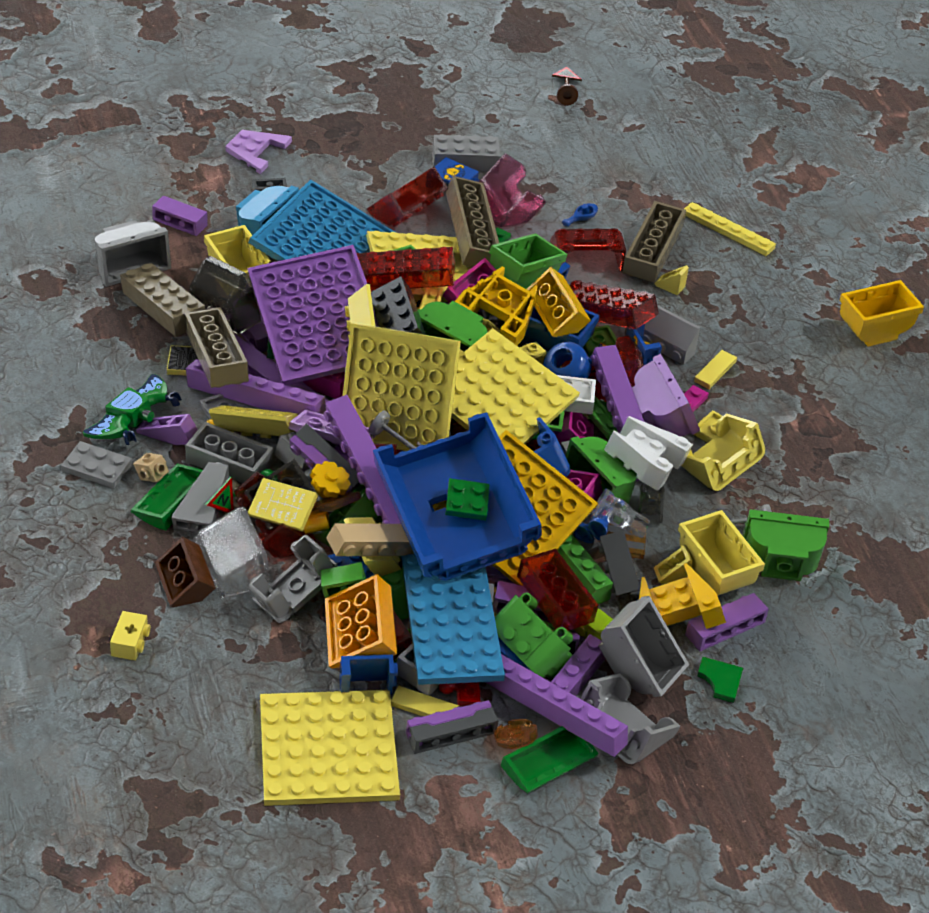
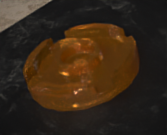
[494,719,538,749]

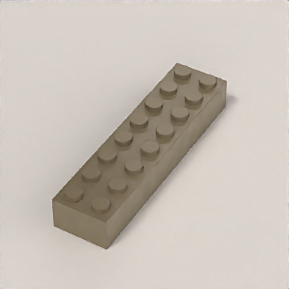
[446,176,499,268]

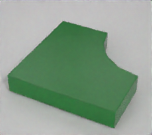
[697,657,743,703]

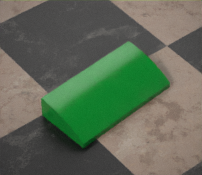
[131,463,203,531]
[500,726,599,794]

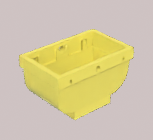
[204,225,272,298]
[678,510,765,596]

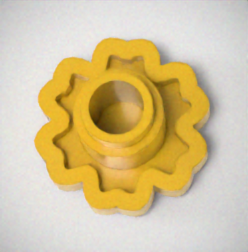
[310,461,351,498]

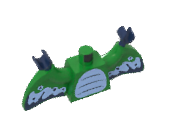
[83,374,182,445]

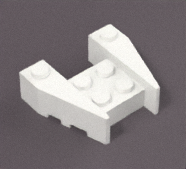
[604,416,693,491]

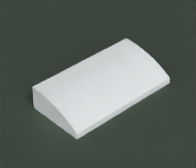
[557,375,596,414]

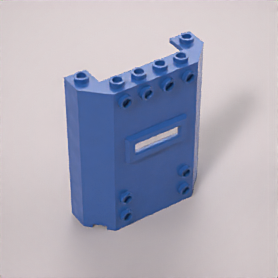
[373,412,542,581]

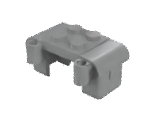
[249,535,338,623]

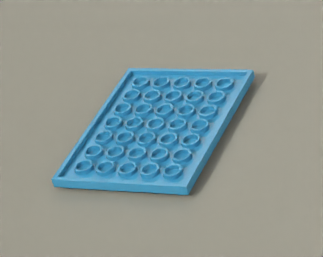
[248,180,397,272]

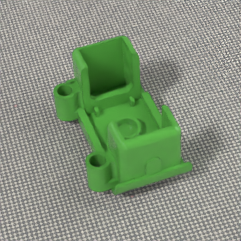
[495,593,573,680]

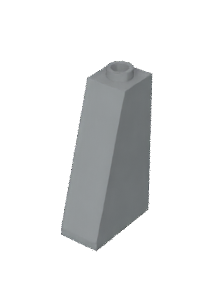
[172,462,229,535]

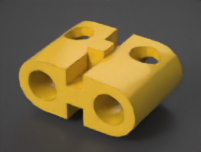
[304,507,330,534]

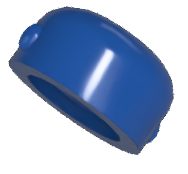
[543,342,592,379]

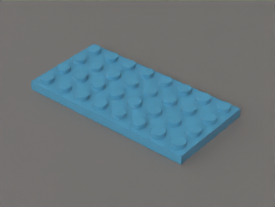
[401,554,505,685]

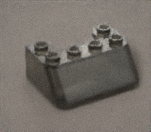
[189,256,261,335]

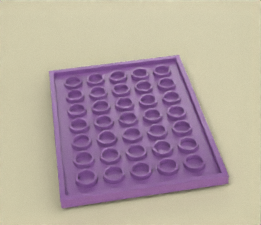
[247,245,379,385]

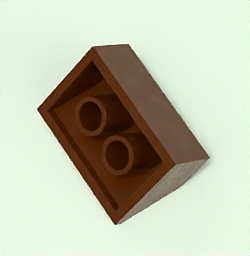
[155,537,216,608]

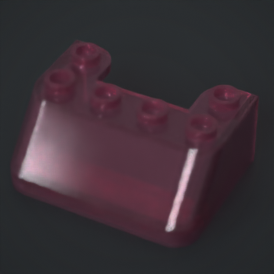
[479,153,547,227]

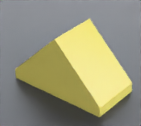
[654,265,689,295]
[653,545,693,584]

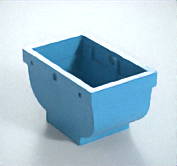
[236,185,299,255]

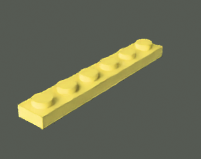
[684,202,776,256]

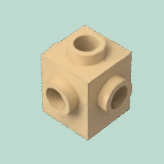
[133,453,169,482]

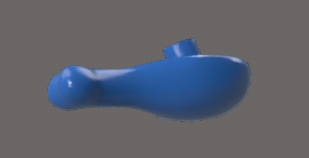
[562,203,598,227]

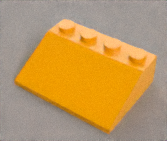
[325,574,397,669]

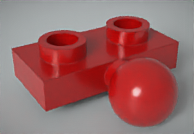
[438,682,481,707]

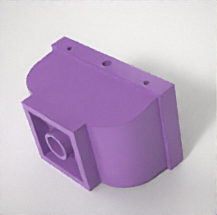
[632,354,700,437]

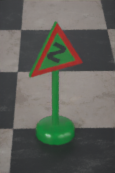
[205,469,279,515]

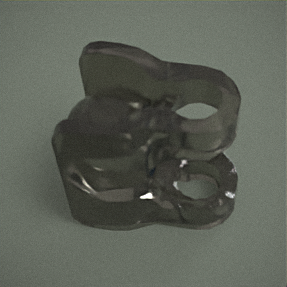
[637,483,665,523]

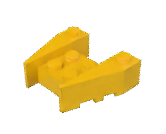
[455,266,538,346]
[639,563,726,629]

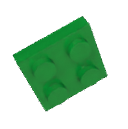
[445,478,490,521]

